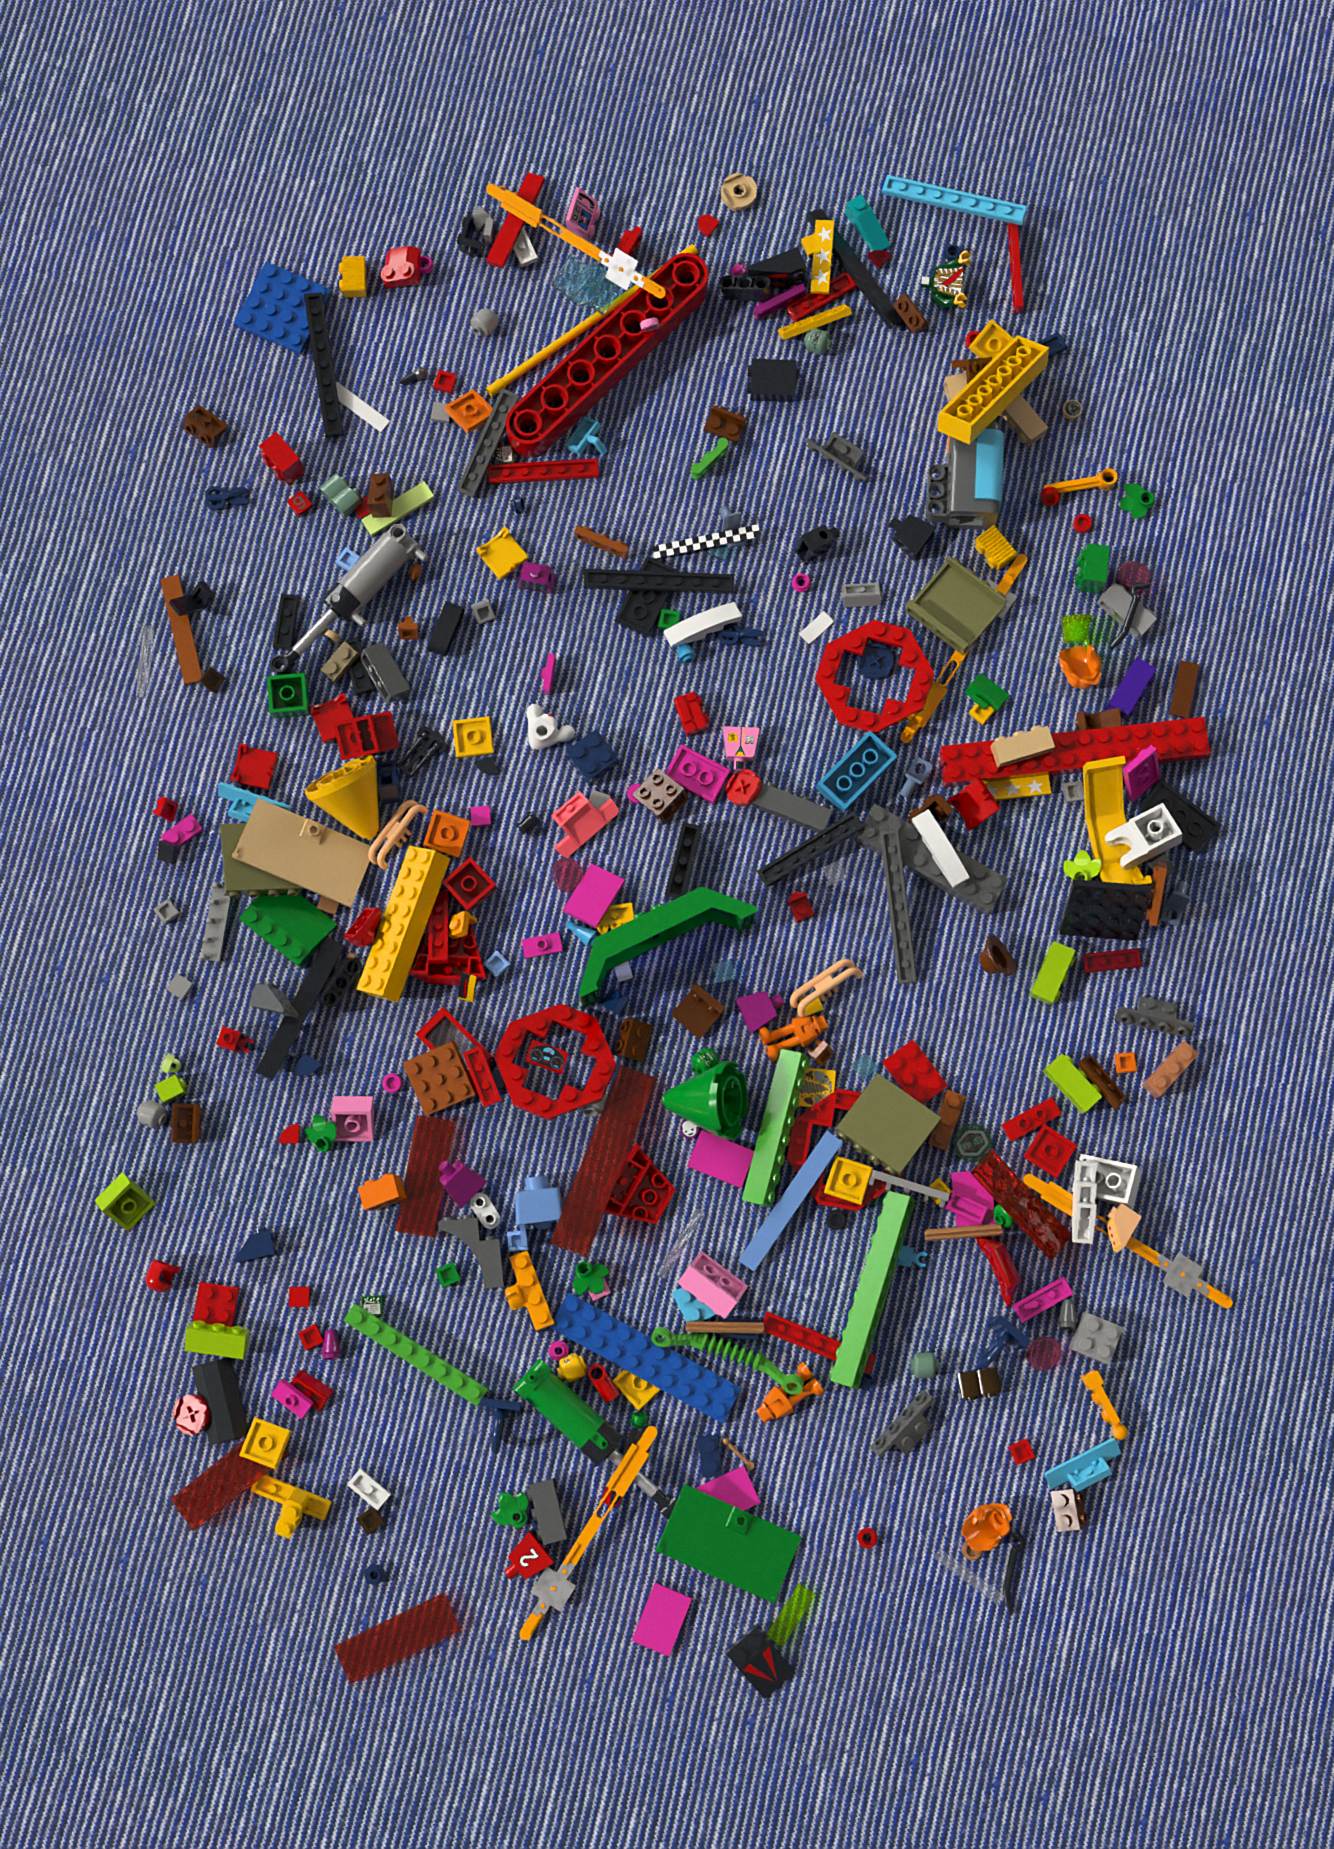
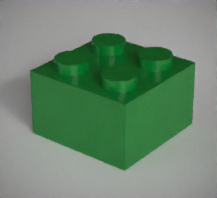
[1075,543,1110,594]
[267,673,311,719]

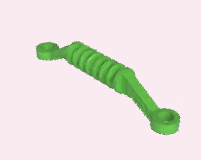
[651,1327,804,1395]

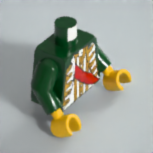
[920,251,971,308]

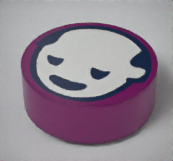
[680,1120,699,1139]

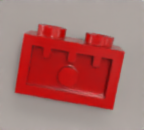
[611,226,643,257]

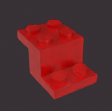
[333,711,400,761]

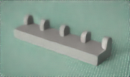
[199,883,232,962]
[868,1169,950,1208]

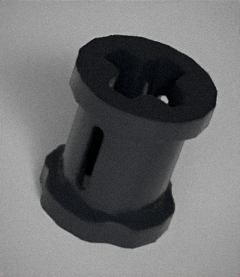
[516,811,541,836]

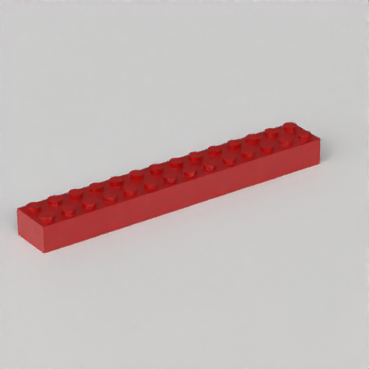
[939,717,1210,788]

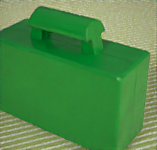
[965,673,1010,715]

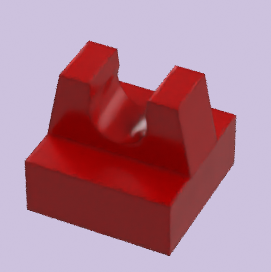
[153,797,179,822]

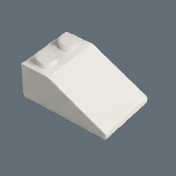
[1071,1154,1142,1209]

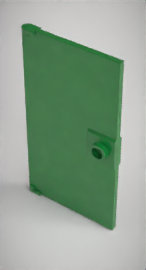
[655,1484,802,1603]

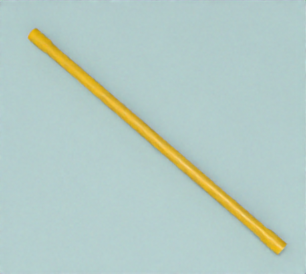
[486,244,698,397]

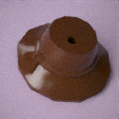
[979,935,1016,976]

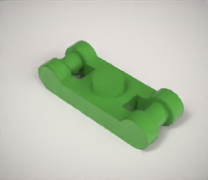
[691,438,728,480]

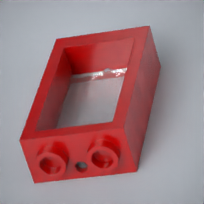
[415,1007,493,1081]

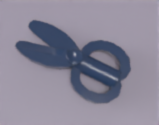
[205,486,250,510]
[718,623,763,647]

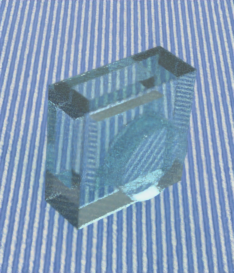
[850,1053,878,1080]

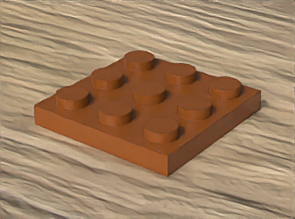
[1146,861,1167,926]
[402,1040,478,1116]

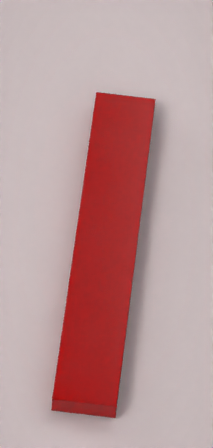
[486,172,545,269]
[1007,222,1023,314]
[488,458,599,485]
[762,1311,877,1374]

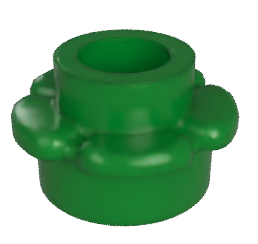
[629,1412,649,1429]

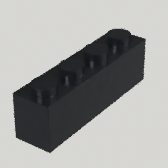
[665,822,701,901]

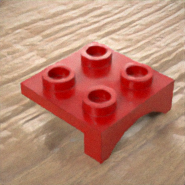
[309,693,354,744]
[230,743,278,790]
[947,777,1001,831]

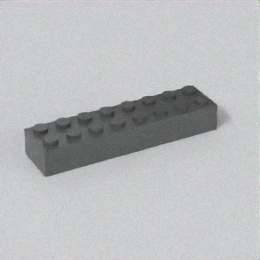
[854,803,1008,915]

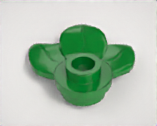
[1118,484,1155,519]
[304,1114,337,1152]
[573,1261,609,1296]
[491,1492,529,1528]

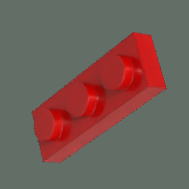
[463,1046,502,1108]

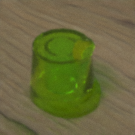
[1061,614,1094,651]

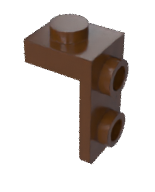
[1075,708,1122,731]

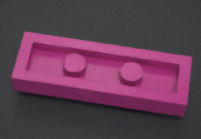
[1011,1276,1073,1323]

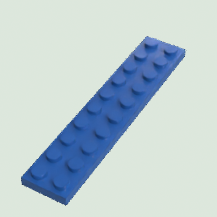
[549,1292,742,1424]

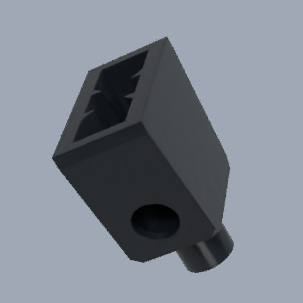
[888,515,936,561]
[794,525,840,565]

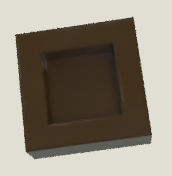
[198,666,226,693]
[356,1506,385,1535]

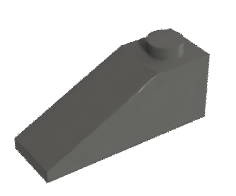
[249,982,299,1018]

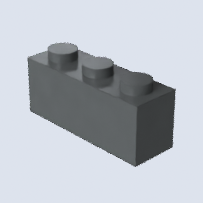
[359,642,410,705]
[527,1478,568,1545]

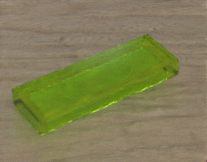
[766,1583,816,1647]

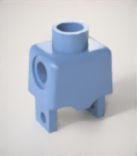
[515,1176,566,1247]

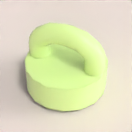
[161,1053,181,1073]

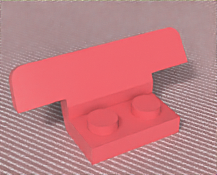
[551,791,619,857]

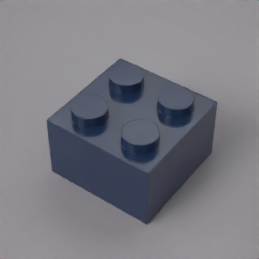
[565,729,619,786]

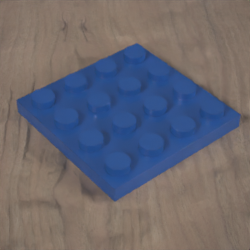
[234,261,333,355]

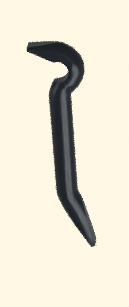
[1110,582,1151,651]
[1002,1531,1025,1615]

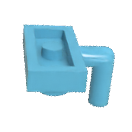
[565,416,607,455]

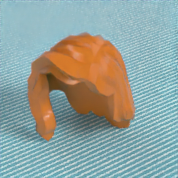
[1059,645,1102,689]
[961,1503,1012,1552]

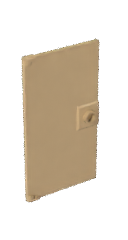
[232,798,371,908]

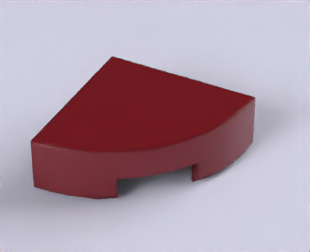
[866,250,892,269]

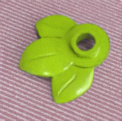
[1063,850,1102,881]

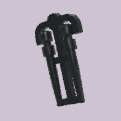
[397,727,447,778]

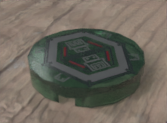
[952,1124,992,1163]

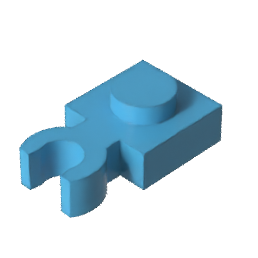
[896,1246,927,1267]

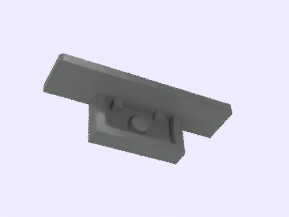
[804,432,870,482]
[1115,996,1195,1038]
[870,1390,935,1458]

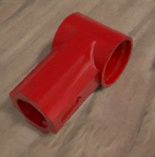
[588,1363,620,1403]

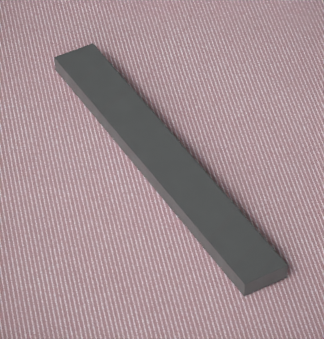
[880,829,917,984]

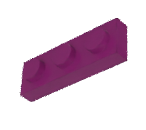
[753,283,806,321]

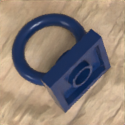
[977,1314,1031,1370]
[480,1398,522,1455]

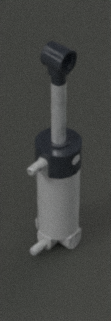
[270,524,428,675]

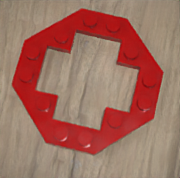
[815,620,935,735]
[494,1003,617,1121]
[786,1089,904,1211]

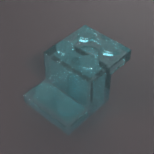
[551,254,621,315]

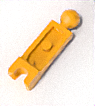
[1081,1370,1128,1440]

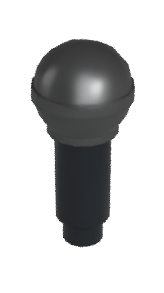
[400,366,427,385]

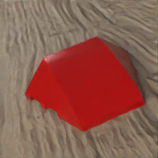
[409,923,486,986]
[597,1143,676,1224]
[975,1236,1021,1307]

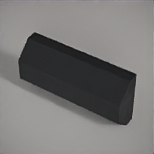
[192,1357,249,1445]

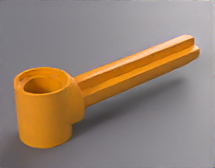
[1043,468,1118,494]

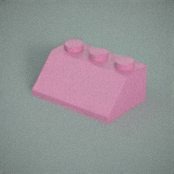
[677,1251,748,1319]

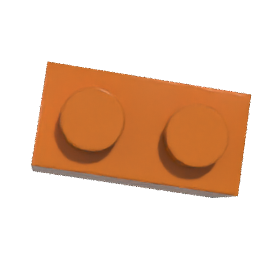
[358,1173,407,1212]

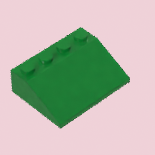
[238,894,338,969]

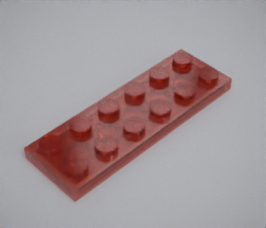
[395,1115,456,1238]
[970,1149,1072,1260]
[171,1439,291,1532]
[334,1591,461,1684]

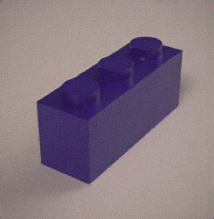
[1105,657,1156,720]

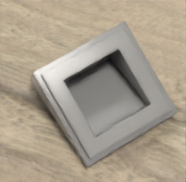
[471,599,496,625]

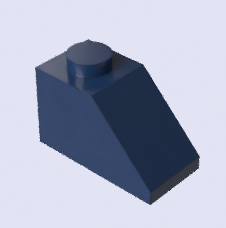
[377,760,401,805]
[235,1228,278,1263]

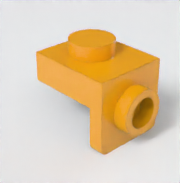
[448,911,477,939]

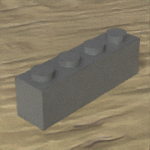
[753,782,832,833]

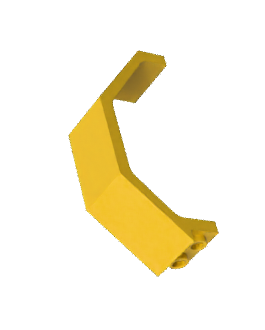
[1083,756,1152,886]

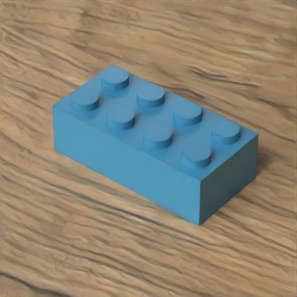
[816,730,897,814]

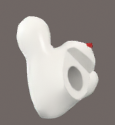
[526,704,575,750]

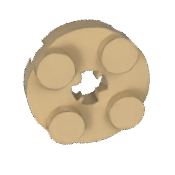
[721,173,757,211]

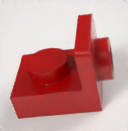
[788,891,814,923]

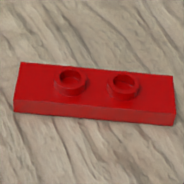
[1001,1097,1061,1142]

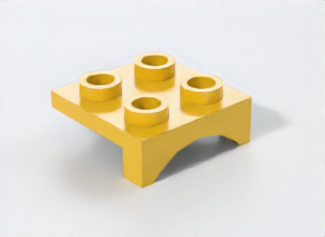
[476,527,529,580]

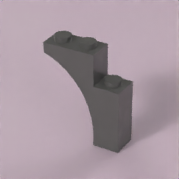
[438,1214,505,1289]

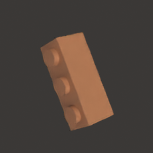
[1141,1041,1199,1098]

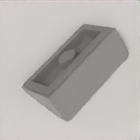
[842,583,881,607]

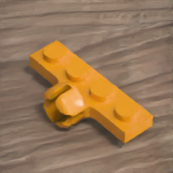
[505,1250,555,1332]

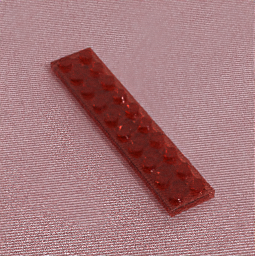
[550,1065,657,1258]

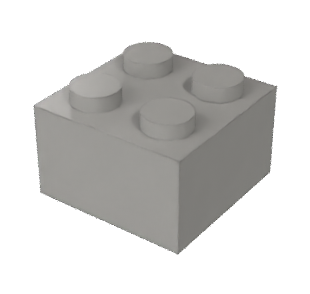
[1068,1312,1123,1365]

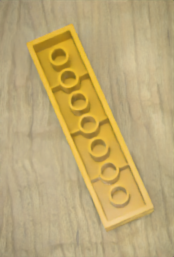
[937,335,1049,445]
[357,846,450,1003]

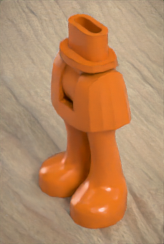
[758,1015,828,1063]
[755,1362,825,1423]

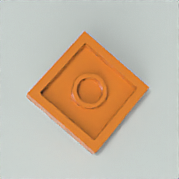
[445,389,493,434]
[423,809,471,858]

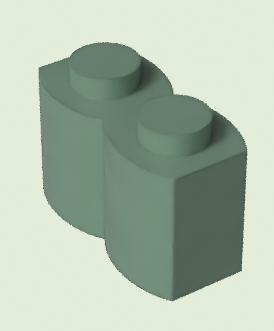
[319,474,362,518]

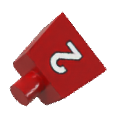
[504,1530,554,1580]

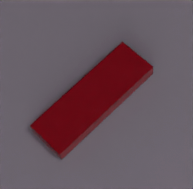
[1081,948,1142,974]

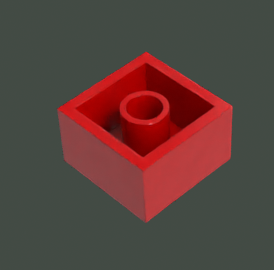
[259,432,305,486]
[442,857,498,913]

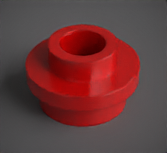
[857,1528,878,1548]

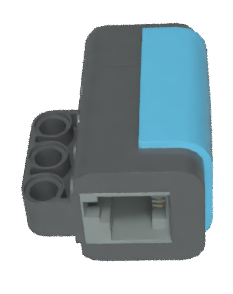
[926,421,1004,530]

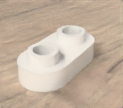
[470,1193,501,1229]

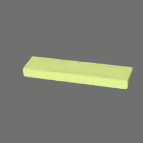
[361,481,434,537]

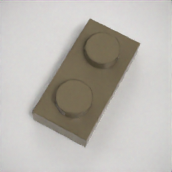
[321,641,360,683]

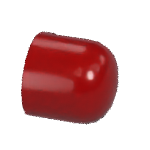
[145,1259,181,1293]

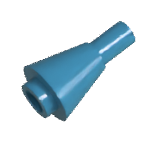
[677,643,696,664]
[565,920,598,948]

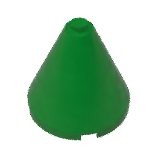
[662,1061,748,1140]

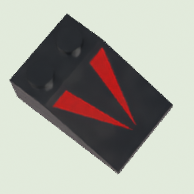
[746,247,806,289]
[725,1624,795,1699]

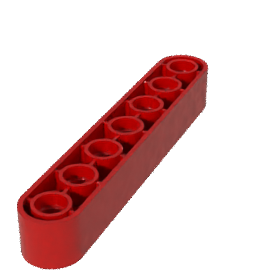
[505,253,708,458]

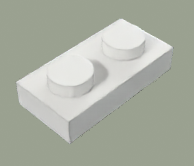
[513,226,538,267]
[347,1468,391,1510]

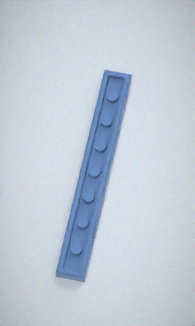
[738,1131,843,1271]

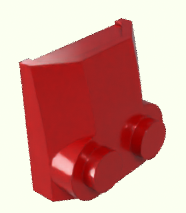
[381,246,421,289]
[343,907,383,947]

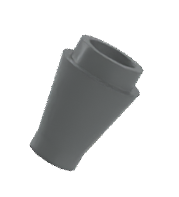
[1058,1299,1078,1329]

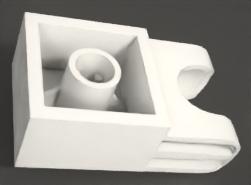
[1105,803,1182,870]

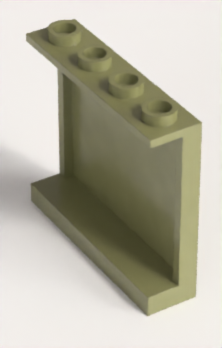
[905,556,1007,655]
[219,823,303,898]
[836,1073,941,1178]

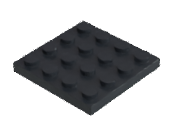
[1059,879,1152,941]

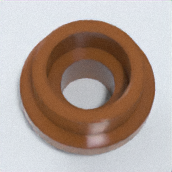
[408,562,422,581]

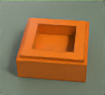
[1114,1052,1137,1074]

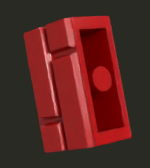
[673,691,710,737]

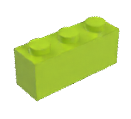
[1029,941,1076,1005]
[1043,1054,1103,1114]
[184,1320,250,1359]

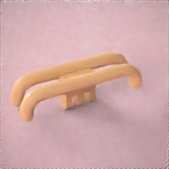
[368,800,428,870]
[790,959,863,1017]

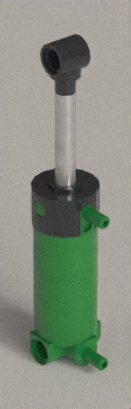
[512,1358,677,1520]

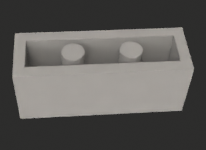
[1096,582,1157,640]

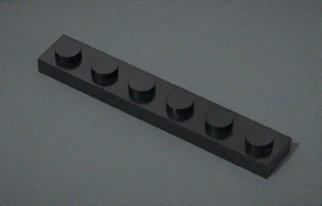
[757,811,865,888]

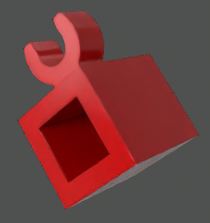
[216,1026,255,1054]

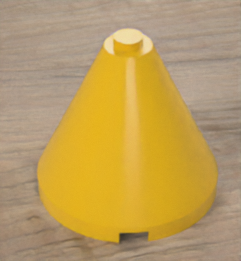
[304,755,379,840]

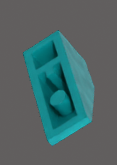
[845,194,890,251]

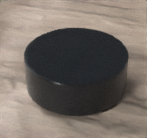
[826,1210,846,1230]

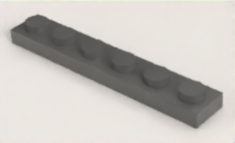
[456,388,520,498]

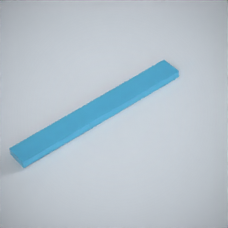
[882,175,1028,226]

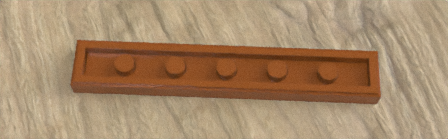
[160,575,202,686]

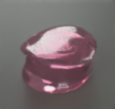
[1118,561,1150,594]
[552,858,584,893]
[1026,1337,1062,1371]

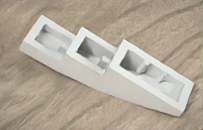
[664,602,742,647]
[912,809,970,888]
[1072,1160,1097,1244]

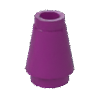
[321,1330,341,1360]

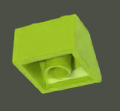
[94,1172,156,1231]

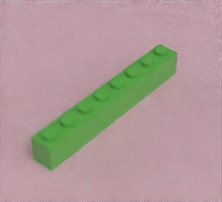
[742,1049,809,1208]
[343,1304,490,1406]

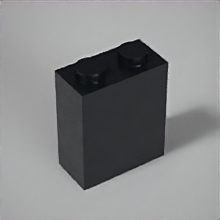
[747,359,796,402]

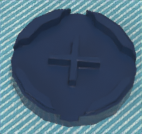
[856,643,894,680]

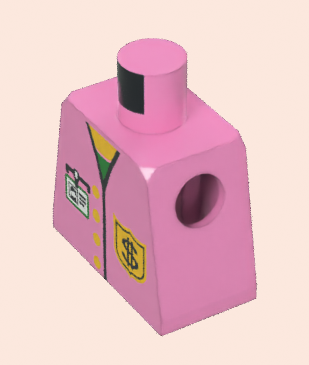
[723,726,759,771]

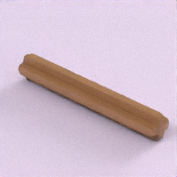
[924,1224,1003,1241]
[686,1321,764,1333]

